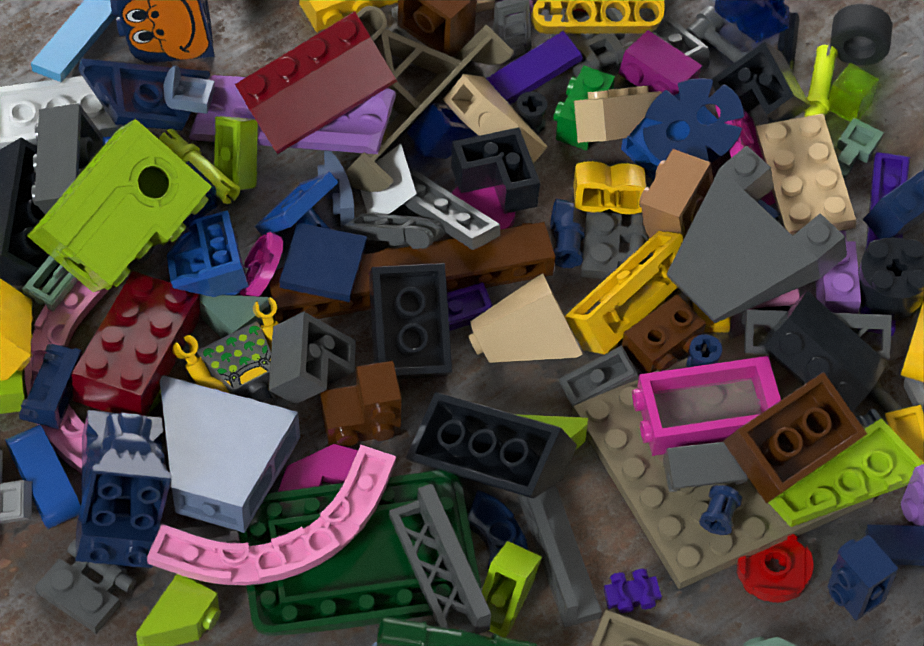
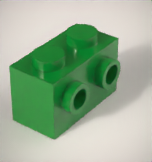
[553,65,615,151]

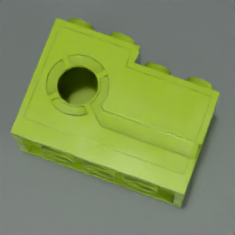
[28,119,212,293]

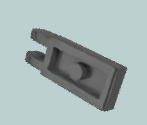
[343,213,445,249]

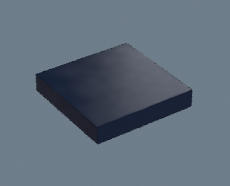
[279,222,367,302]

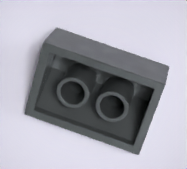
[31,103,103,215]

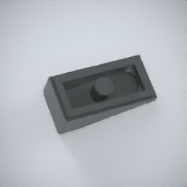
[643,16,710,72]
[558,346,639,407]

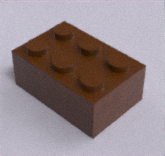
[723,372,867,504]

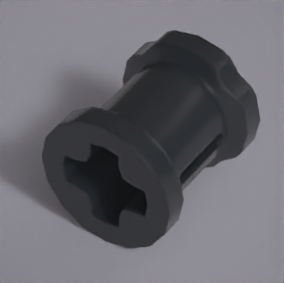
[517,91,548,135]

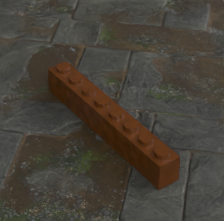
[268,222,555,324]

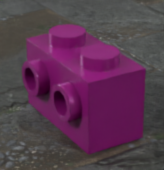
[618,30,702,96]

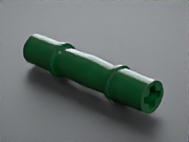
[377,616,537,646]

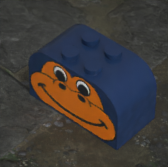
[110,0,215,63]

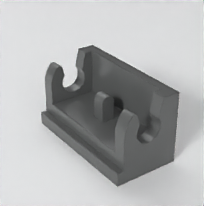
[662,442,748,492]

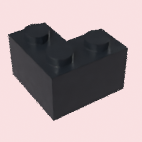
[712,41,811,122]
[451,127,540,214]

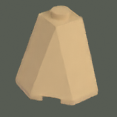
[468,274,583,363]

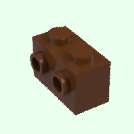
[621,294,706,374]

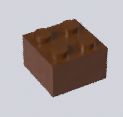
[397,0,477,57]

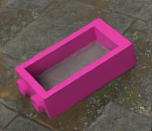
[632,356,781,456]

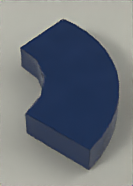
[468,490,528,570]

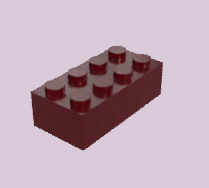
[72,271,200,416]

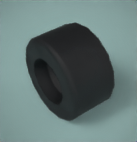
[830,3,893,66]

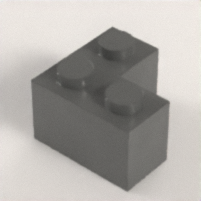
[269,312,356,404]

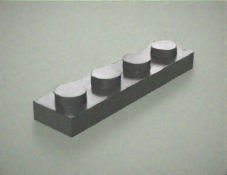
[403,168,500,250]

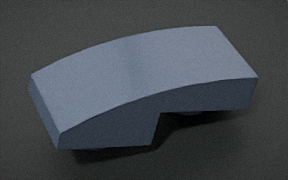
[318,151,354,228]

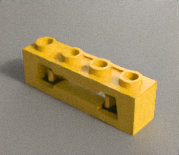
[564,231,684,355]

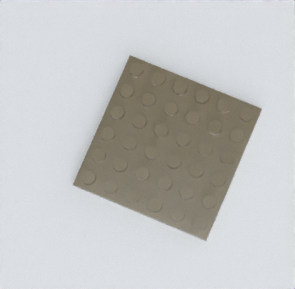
[572,326,874,589]

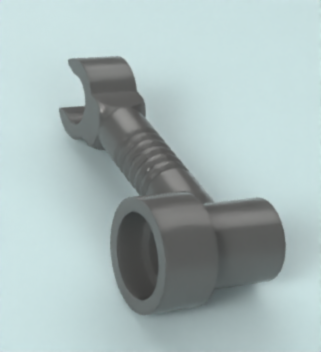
[686,6,748,63]

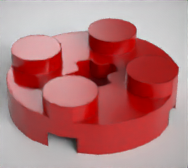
[736,534,814,603]

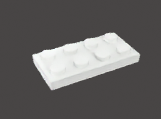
[0,76,124,149]

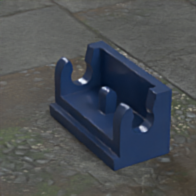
[19,344,82,429]

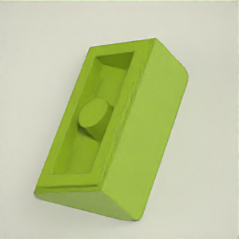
[214,116,258,190]

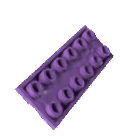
[189,75,396,154]

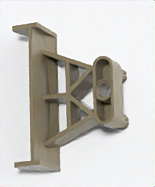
[345,6,514,192]

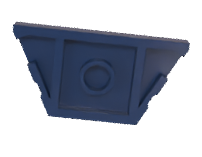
[78,58,210,131]

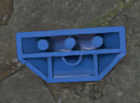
[166,210,249,297]

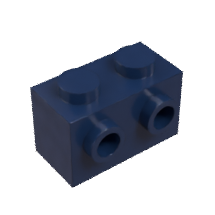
[827,534,899,621]

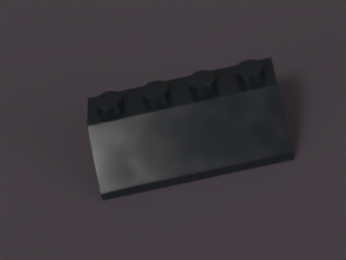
[0,137,60,287]
[406,392,577,499]

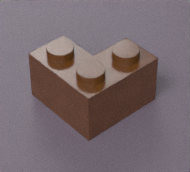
[320,361,402,447]

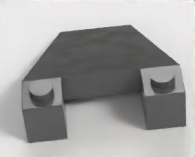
[667,146,847,323]

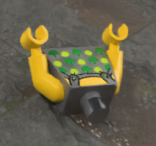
[172,297,279,405]

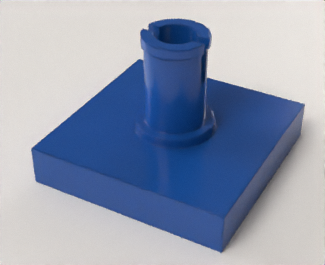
[254,172,338,236]

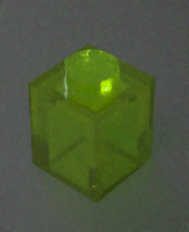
[828,62,879,122]

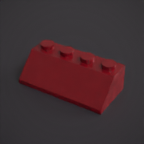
[235,11,398,154]

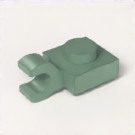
[836,118,884,179]

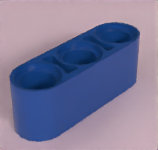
[5,425,81,529]

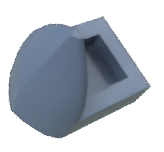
[163,65,215,114]

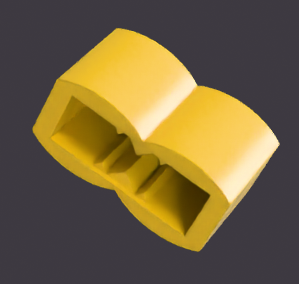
[573,161,647,214]

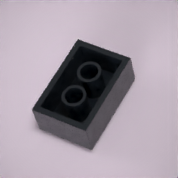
[368,263,452,379]

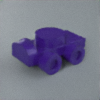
[604,569,662,613]

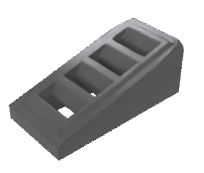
[493,0,531,63]

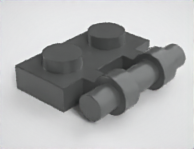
[551,9,634,77]
[581,212,648,279]
[35,540,136,634]

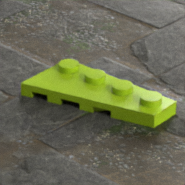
[768,418,924,527]

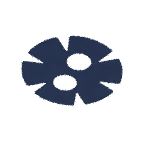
[643,78,744,162]

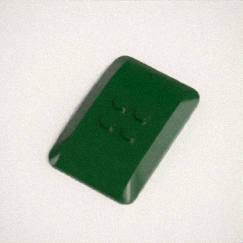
[239,470,481,636]

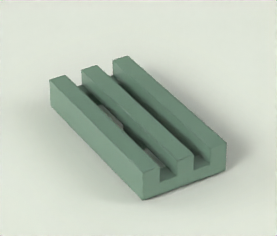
[22,256,79,311]

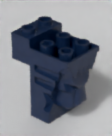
[76,410,171,568]

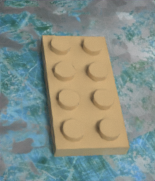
[756,114,856,235]

